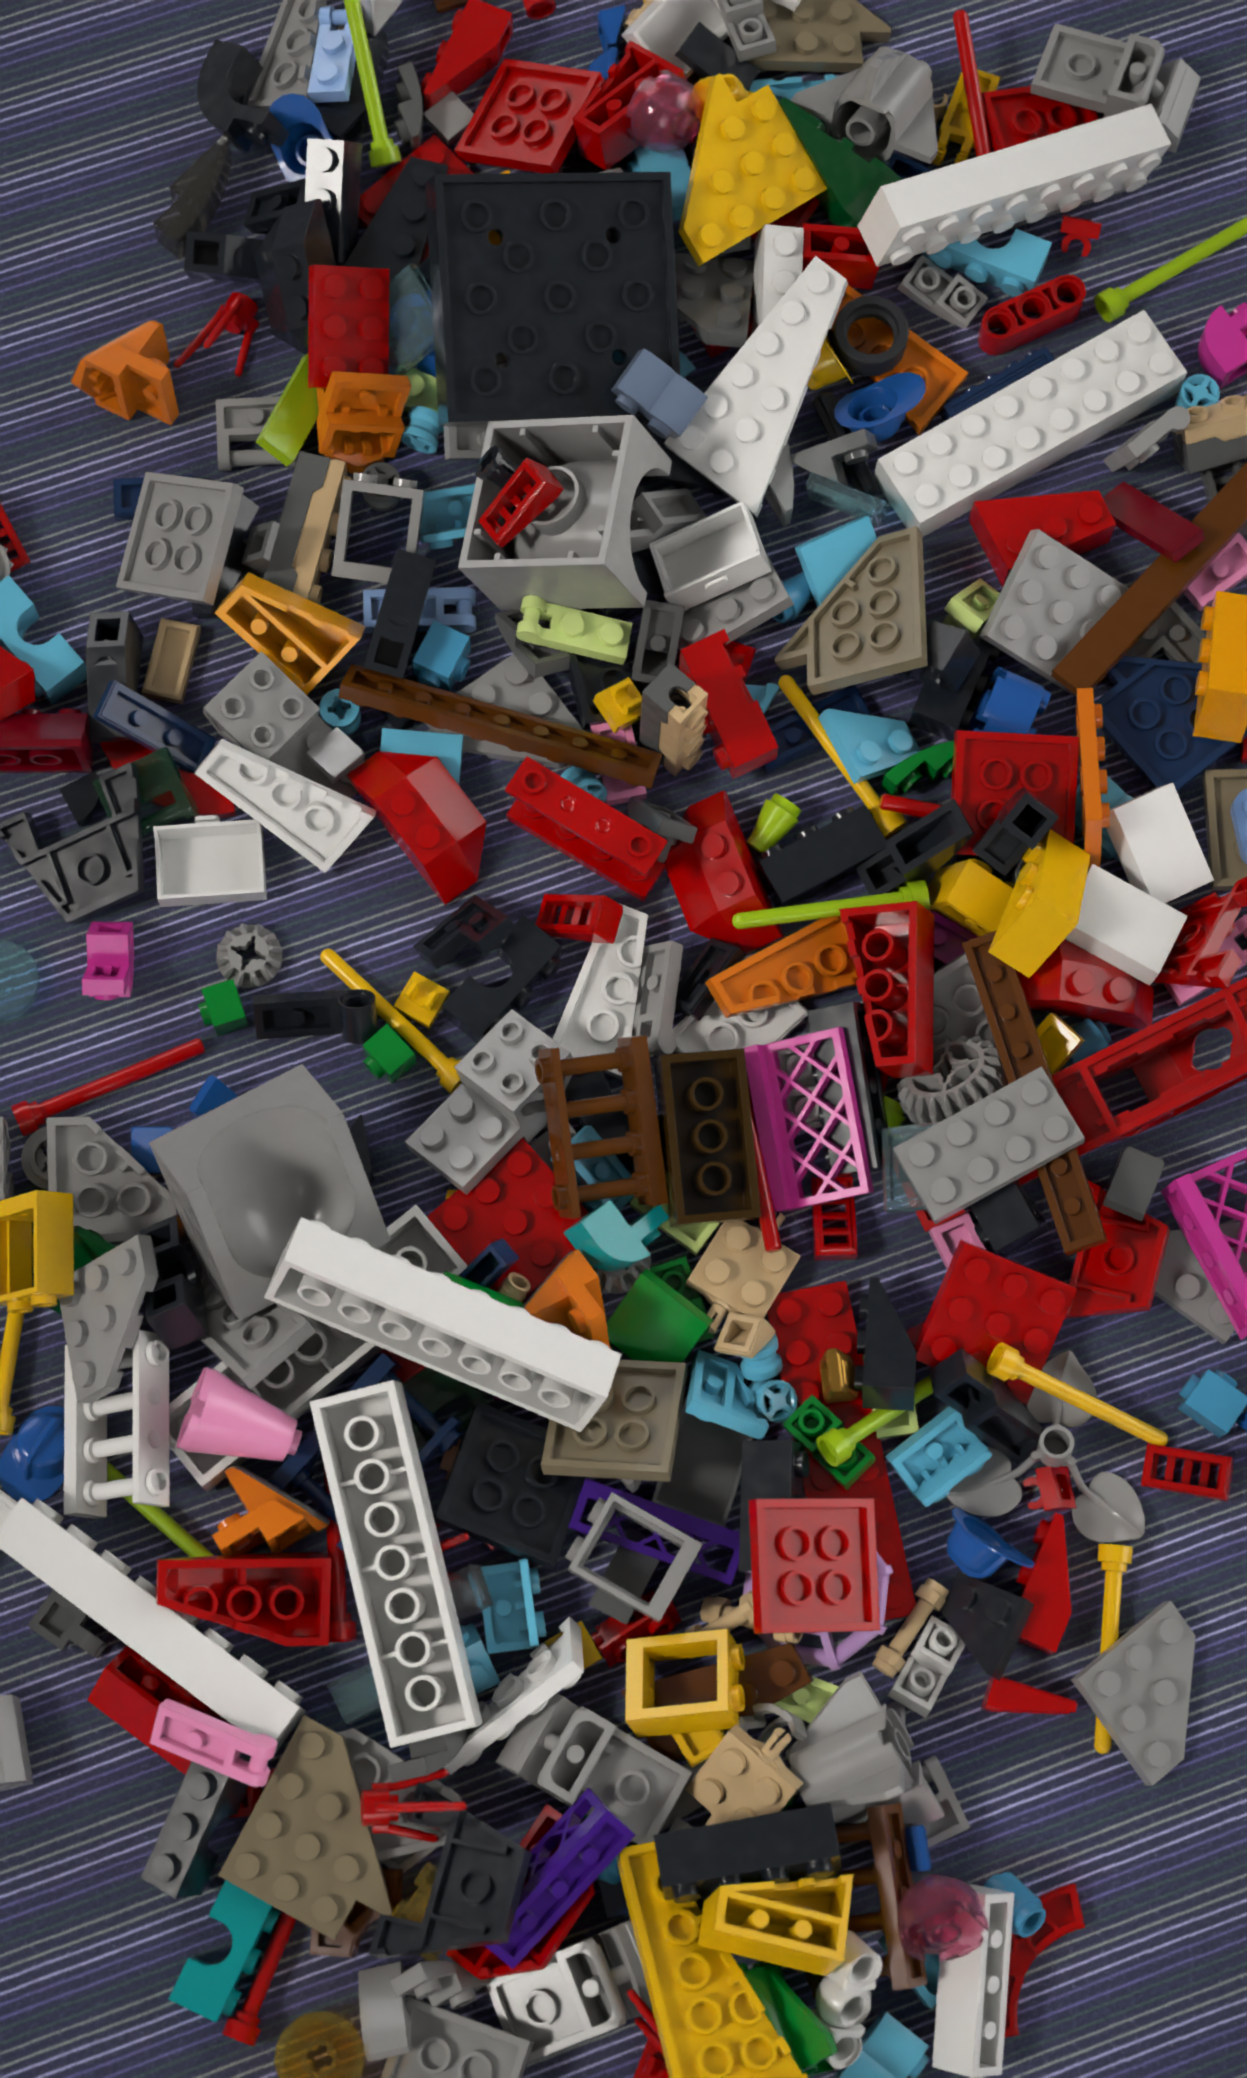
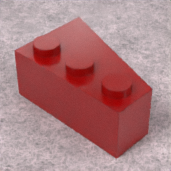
[573,40,690,170]
[968,490,1116,588]
[679,629,779,779]

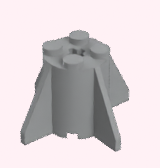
[790,46,938,164]
[786,1671,944,1824]

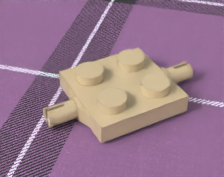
[685,1212,801,1334]
[685,1724,803,1826]

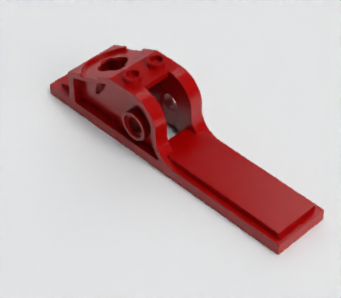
[893,977,1247,1232]

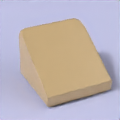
[714,1312,776,1359]

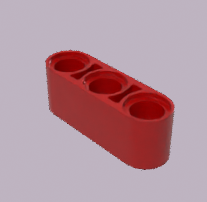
[977,274,1086,356]

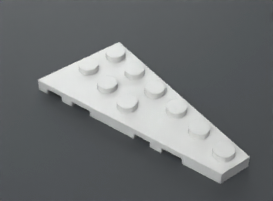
[664,256,848,518]

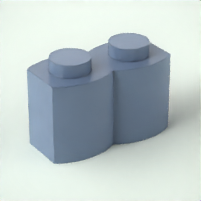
[611,348,708,439]

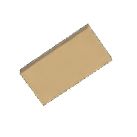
[142,618,202,705]

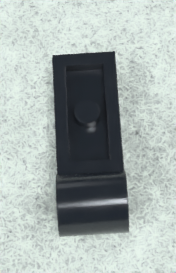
[253,989,379,1044]

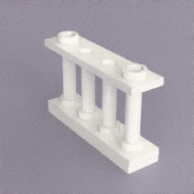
[64,1330,170,1519]

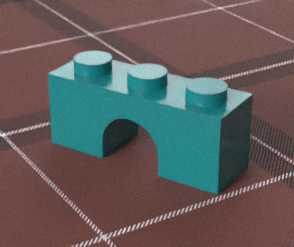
[168,1880,281,2023]

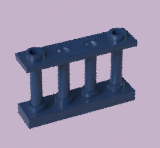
[268,1353,464,1551]

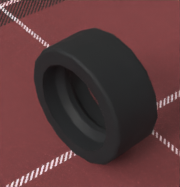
[832,295,909,376]

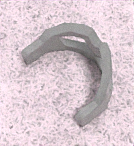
[739,1703,807,1744]

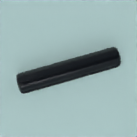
[813,392,879,500]

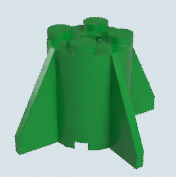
[738,1960,838,2077]

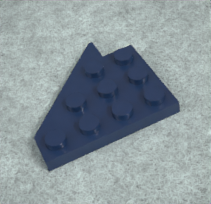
[1094,656,1247,792]

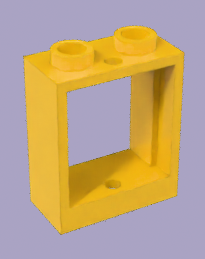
[0,1190,74,1313]
[625,1628,745,1738]

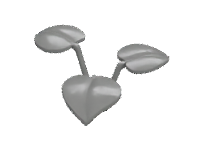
[946,1351,1145,1544]

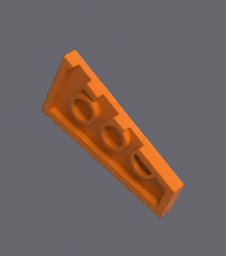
[830,285,968,436]
[1076,688,1110,869]
[705,916,858,1018]

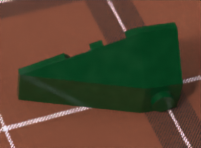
[778,97,902,228]

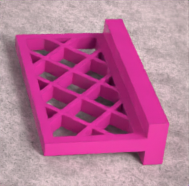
[744,1027,874,1212]
[1160,1148,1247,1340]

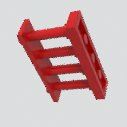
[505,756,668,902]

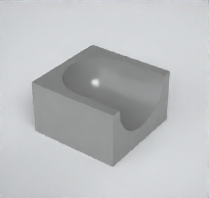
[458,415,672,610]
[149,1064,391,1321]

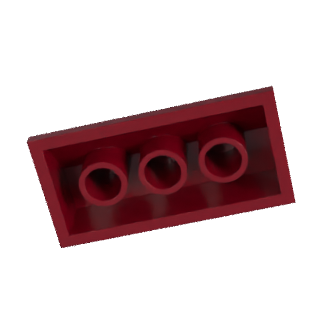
[0,708,93,773]

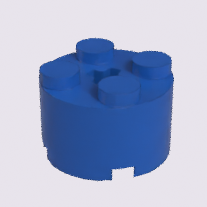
[967,667,1051,734]

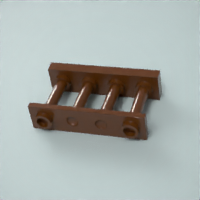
[535,1035,669,1219]
[806,1803,928,1999]

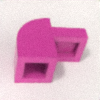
[1198,302,1247,390]
[82,922,134,1000]

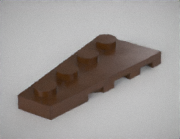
[620,1643,814,1761]

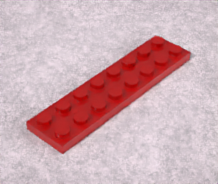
[766,1280,916,1621]

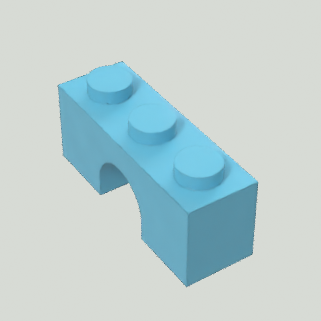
[923,229,1052,297]
[0,575,87,705]

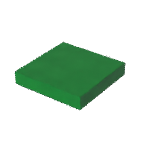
[607,1268,713,1363]

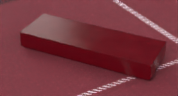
[1103,481,1205,563]

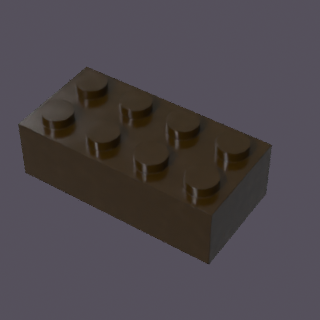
[654,1048,761,1227]

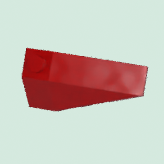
[156,1552,331,1646]

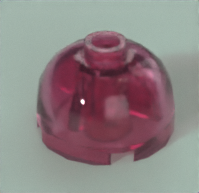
[626,70,703,154]
[897,1875,989,1961]

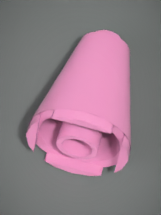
[176,1367,302,1461]

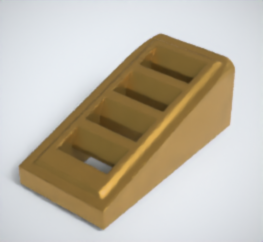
[819,1348,858,1404]

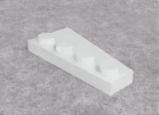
[195,739,377,873]
[553,903,648,1080]
[444,1616,584,1775]

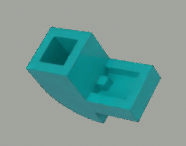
[563,1199,669,1271]

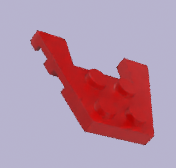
[1153,876,1247,989]
[1065,1180,1170,1319]

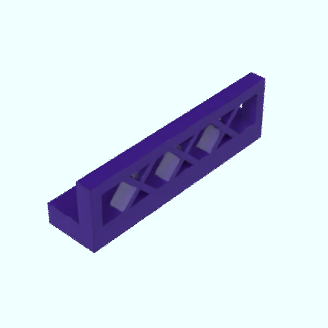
[568,1478,740,1586]
[486,1788,635,1969]

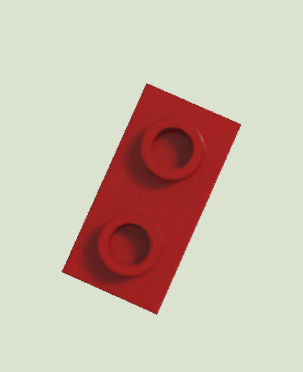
[590,1590,681,1668]

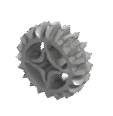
[896,1035,1009,1130]

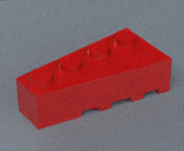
[839,901,934,1078]

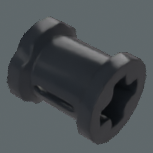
[475,445,520,489]

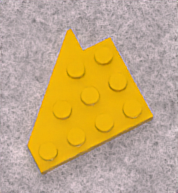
[678,73,827,267]

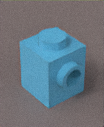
[412,620,471,692]
[1178,1369,1247,1438]

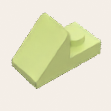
[943,578,1000,639]

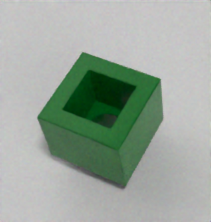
[198,979,249,1037]
[362,1024,417,1084]

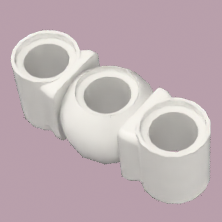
[812,1930,883,2069]

